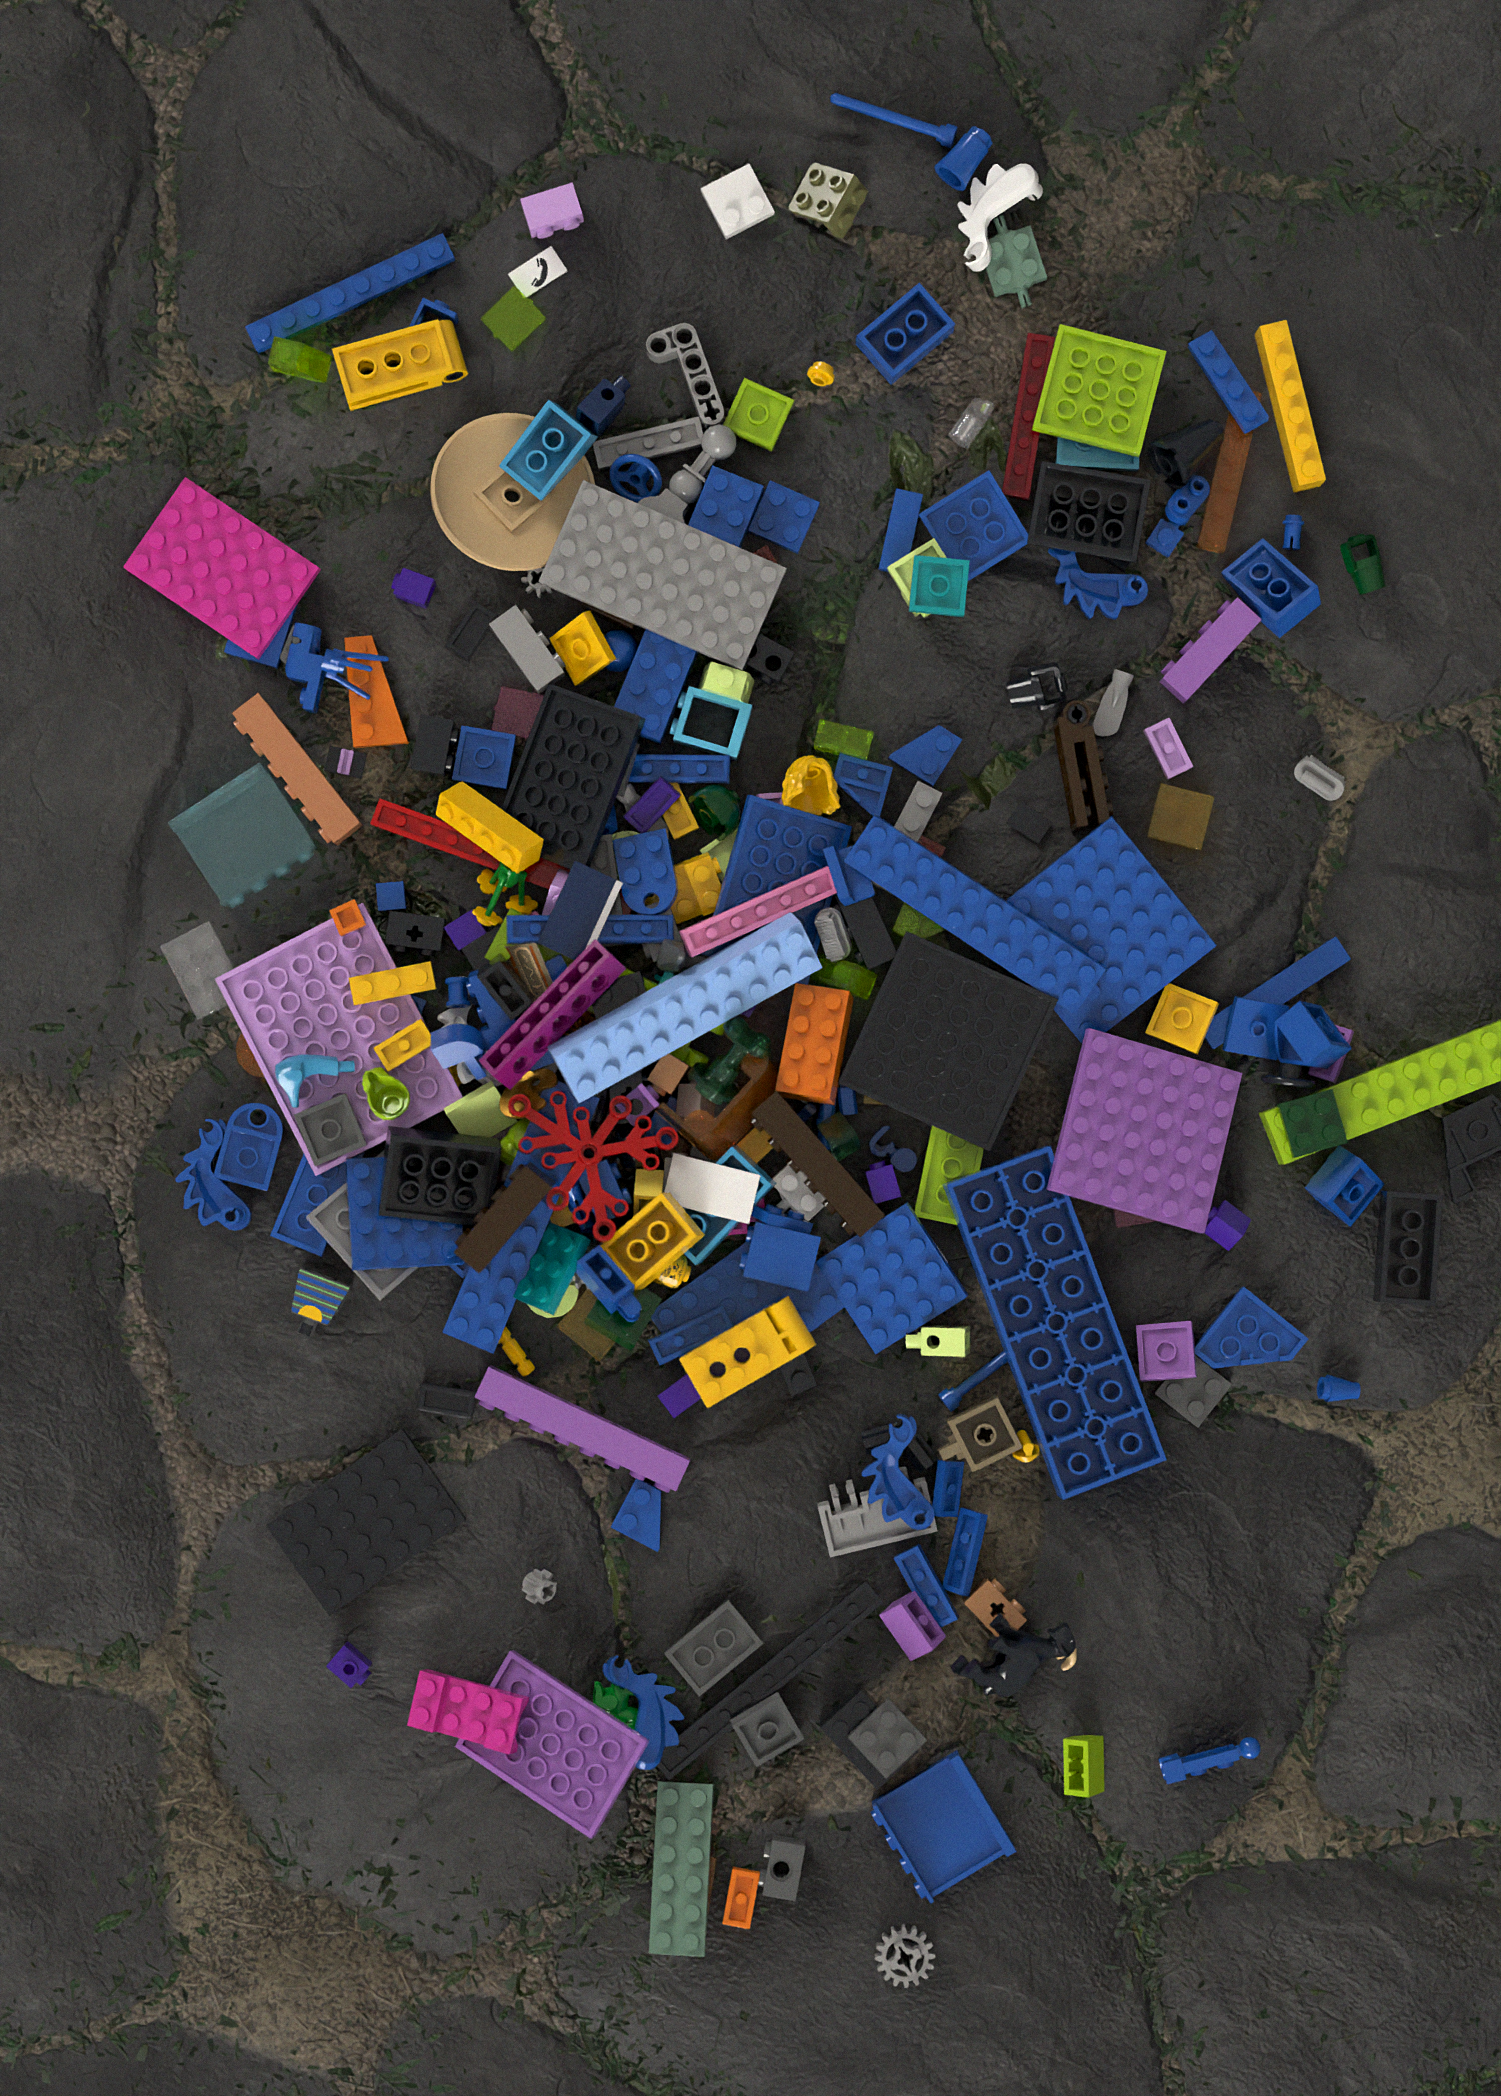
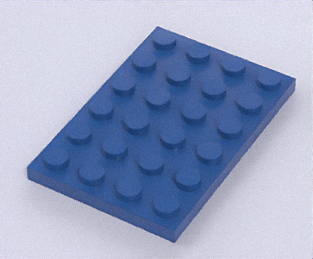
[702,795,852,985]
[651,1242,844,1358]

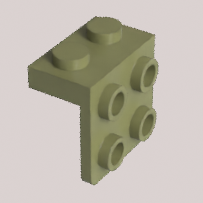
[789,163,869,239]

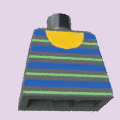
[291,1267,353,1337]

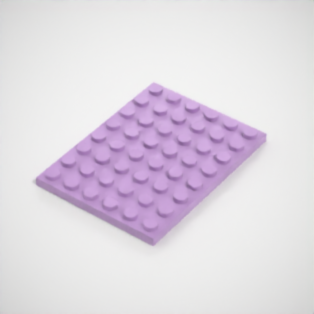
[215,903,463,1176]

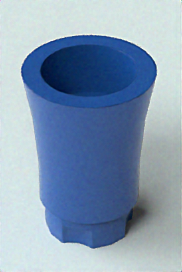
[935,126,993,191]

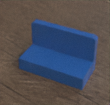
[823,845,875,906]

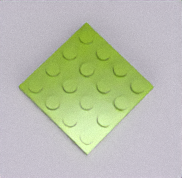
[1032,324,1166,458]

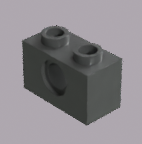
[758,1834,805,1901]

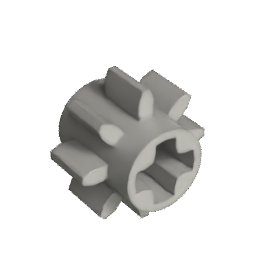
[521,568,552,598]
[522,1569,557,1604]

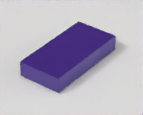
[623,776,681,833]

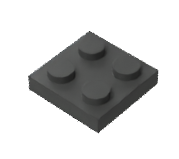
[294,1093,368,1166]
[1153,1355,1232,1428]
[730,1692,804,1767]
[847,1697,927,1779]

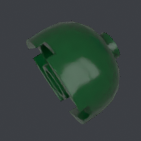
[688,785,742,841]

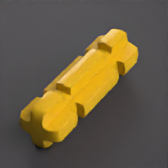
[499,1327,535,1377]

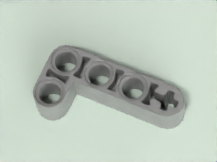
[646,323,724,430]

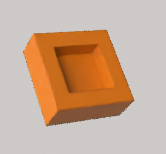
[329,899,367,937]

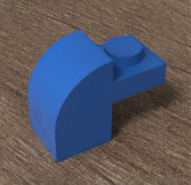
[431,1024,487,1080]

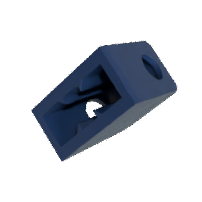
[576,375,631,441]

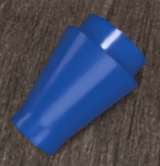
[1317,1375,1361,1402]

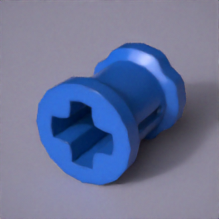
[445,977,471,1009]

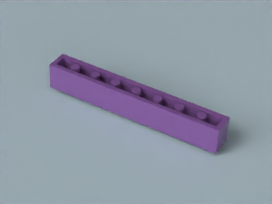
[475,1365,691,1493]

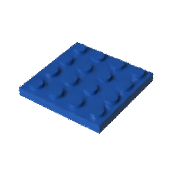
[345,1157,465,1270]
[815,1202,968,1354]

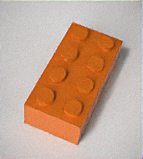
[775,983,854,1105]

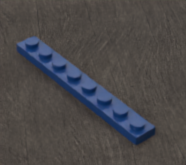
[245,233,455,354]

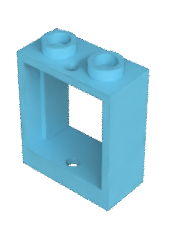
[670,686,752,761]

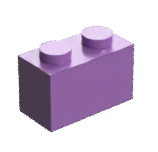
[879,1591,946,1661]

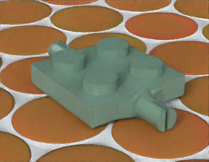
[986,215,1047,308]

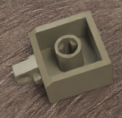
[937,1395,1023,1472]

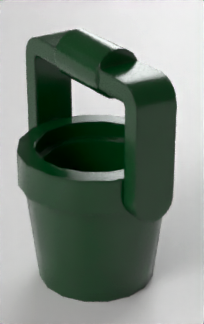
[1340,534,1386,595]

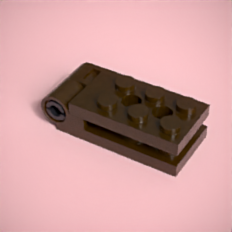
[1053,700,1113,832]

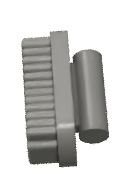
[1294,755,1346,801]
[814,908,852,962]

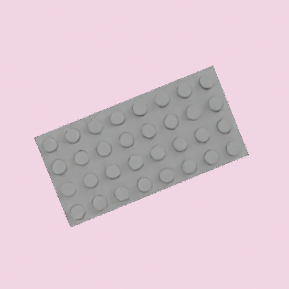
[539,480,787,671]

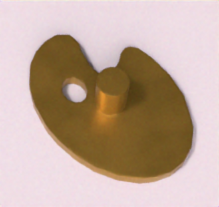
[499,1068,559,1119]

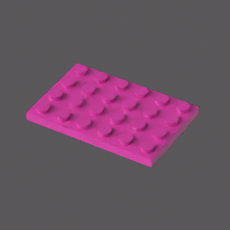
[123,477,321,660]

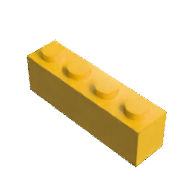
[436,781,544,874]

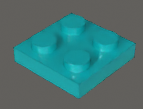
[909,555,970,617]

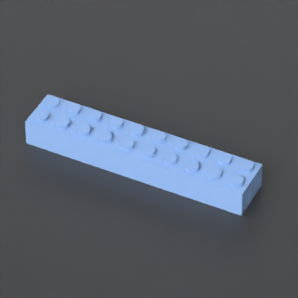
[547,912,822,1103]

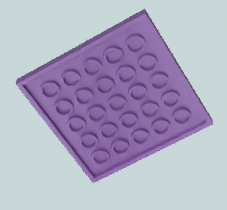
[1047,1028,1242,1233]

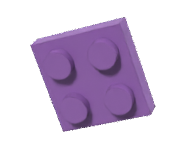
[1136,1321,1197,1382]

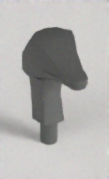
[657,939,708,975]

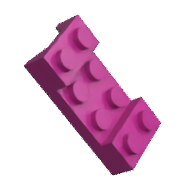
[407,1669,529,1754]

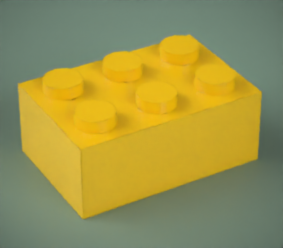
[601,1192,705,1290]

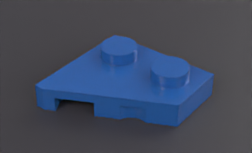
[834,753,893,817]
[611,1478,661,1552]

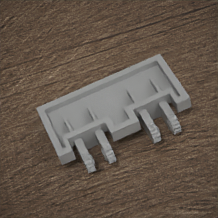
[817,1466,938,1557]

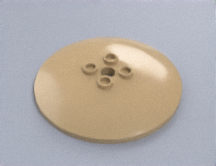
[430,413,595,571]

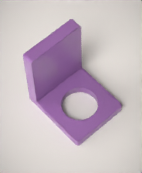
[616,1083,659,1126]

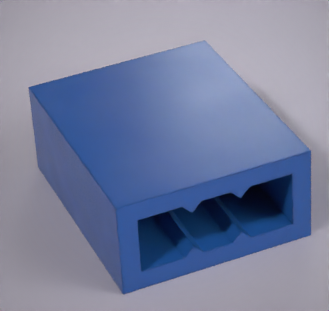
[739,1221,821,1292]

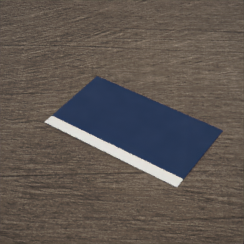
[538,861,623,960]

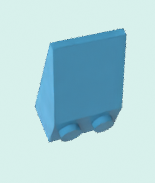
[499,400,598,501]

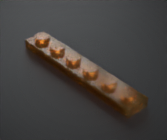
[1196,391,1262,554]

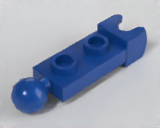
[1158,1737,1261,1784]

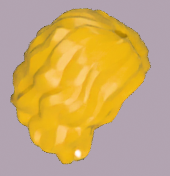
[781,755,841,816]

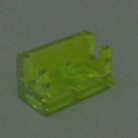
[813,719,874,760]

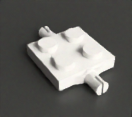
[772,1146,846,1221]

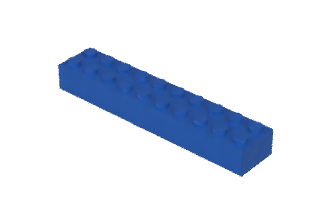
[614,465,764,745]

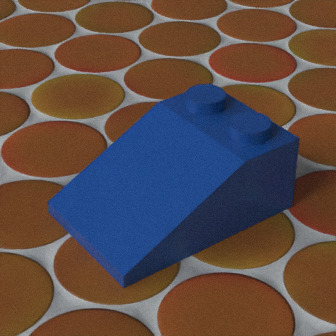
[1221,538,1321,638]

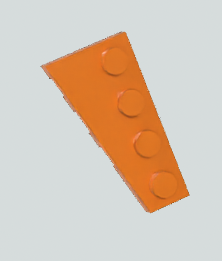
[344,635,409,748]

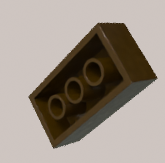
[454,1161,556,1274]

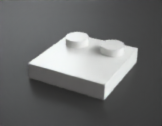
[701,164,774,239]

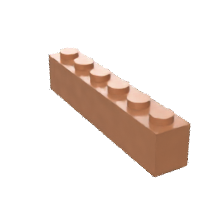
[232,693,363,845]

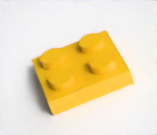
[549,611,616,686]
[1145,983,1219,1055]

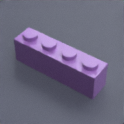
[1159,597,1262,704]

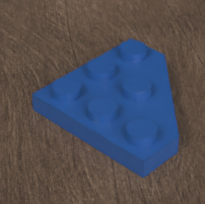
[1194,1286,1308,1369]

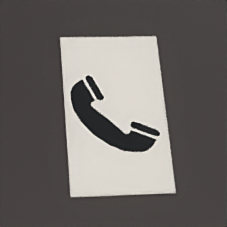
[508,246,568,299]

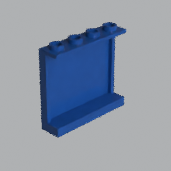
[870,1750,1016,1904]

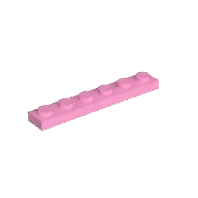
[679,866,837,957]

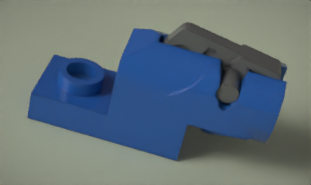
[280,623,326,714]

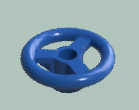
[610,454,662,503]

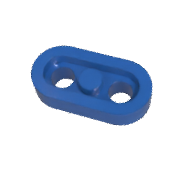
[1165,475,1210,523]

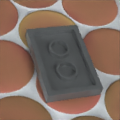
[664,1599,764,1697]

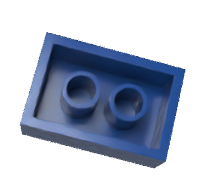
[856,282,955,385]

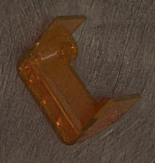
[655,1024,779,1160]

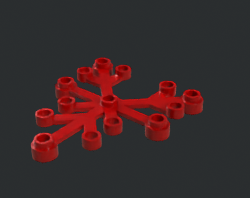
[508,1091,678,1242]

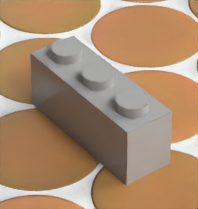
[489,605,566,694]

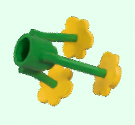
[472,862,538,926]

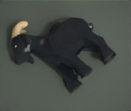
[951,1613,1077,1697]

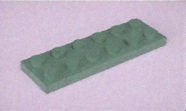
[649,1781,714,1957]

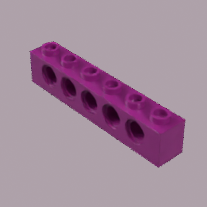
[479,939,626,1090]

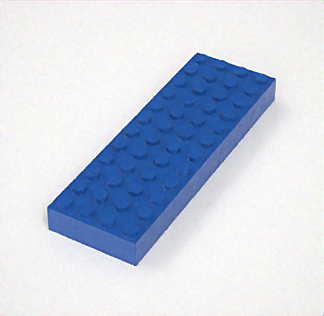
[942,1146,1167,1500]

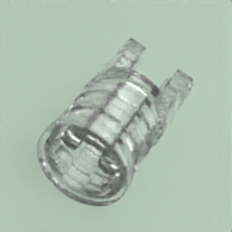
[948,398,994,449]

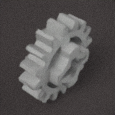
[874,1924,935,1988]

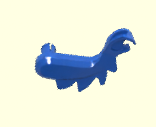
[1048,548,1148,620]
[175,1119,252,1231]
[861,1414,935,1530]
[603,1655,684,1770]

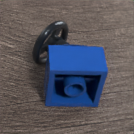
[1261,1001,1352,1089]

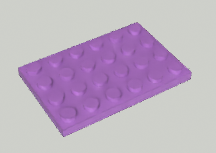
[455,1650,650,1839]

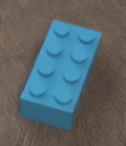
[682,1145,777,1265]

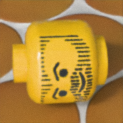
[653,1254,691,1288]

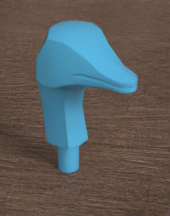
[275,1054,355,1108]

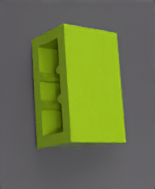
[1063,1735,1105,1797]

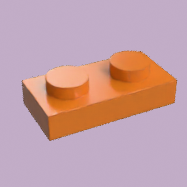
[722,1867,760,1929]

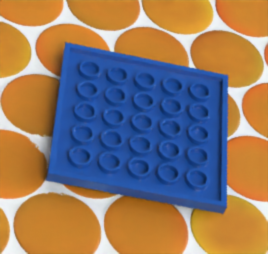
[1005,816,1217,1043]

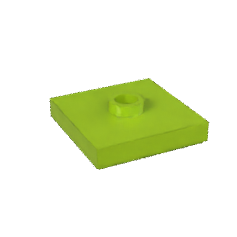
[723,378,794,452]

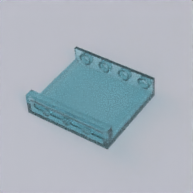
[167,762,318,908]

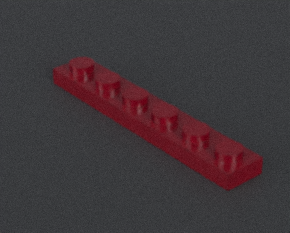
[1002,333,1055,500]

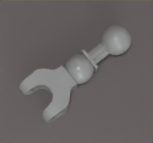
[638,425,736,524]

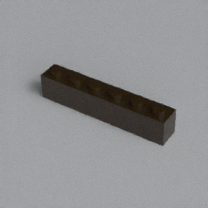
[748,1089,885,1237]

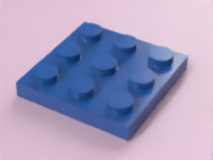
[918,470,1028,581]

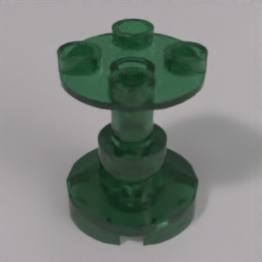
[688,1016,771,1107]

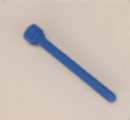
[830,93,958,148]
[938,1351,1008,1412]

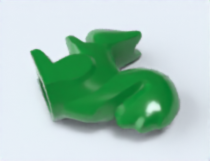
[593,1681,638,1730]

